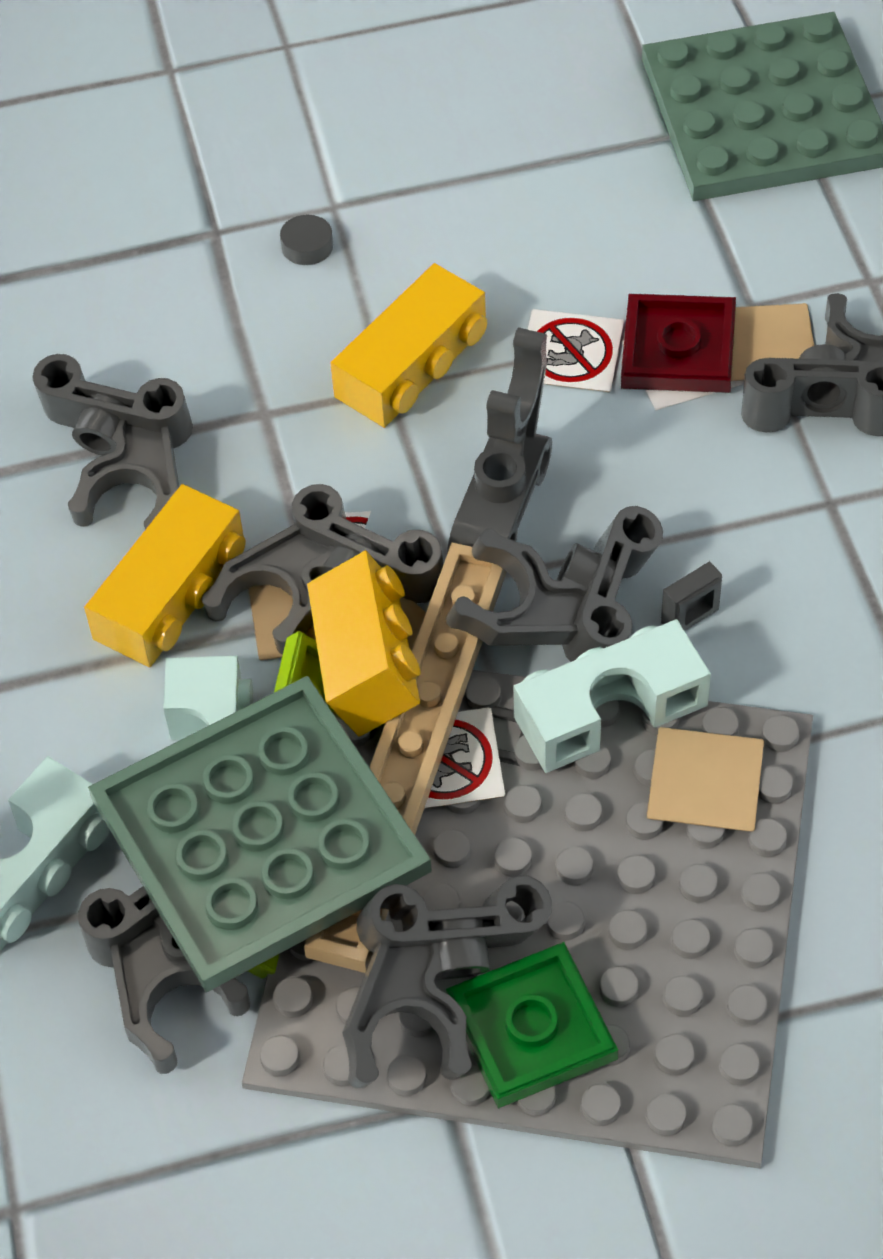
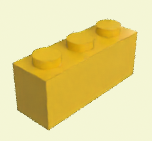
[330,263,487,428]
[84,484,246,668]
[307,550,421,737]

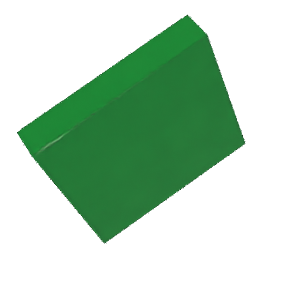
[446,942,619,1109]

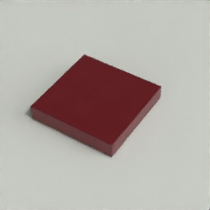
[621,294,736,393]

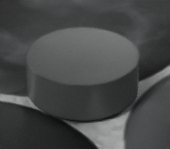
[280,215,333,265]

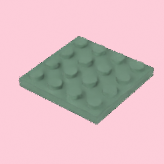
[642,11,883,201]
[88,676,432,993]

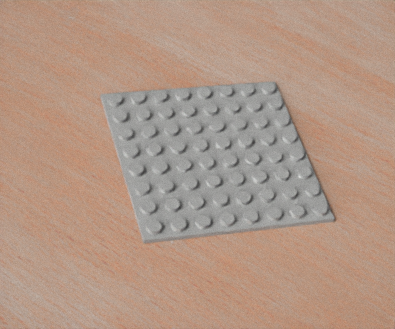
[242,670,813,1169]

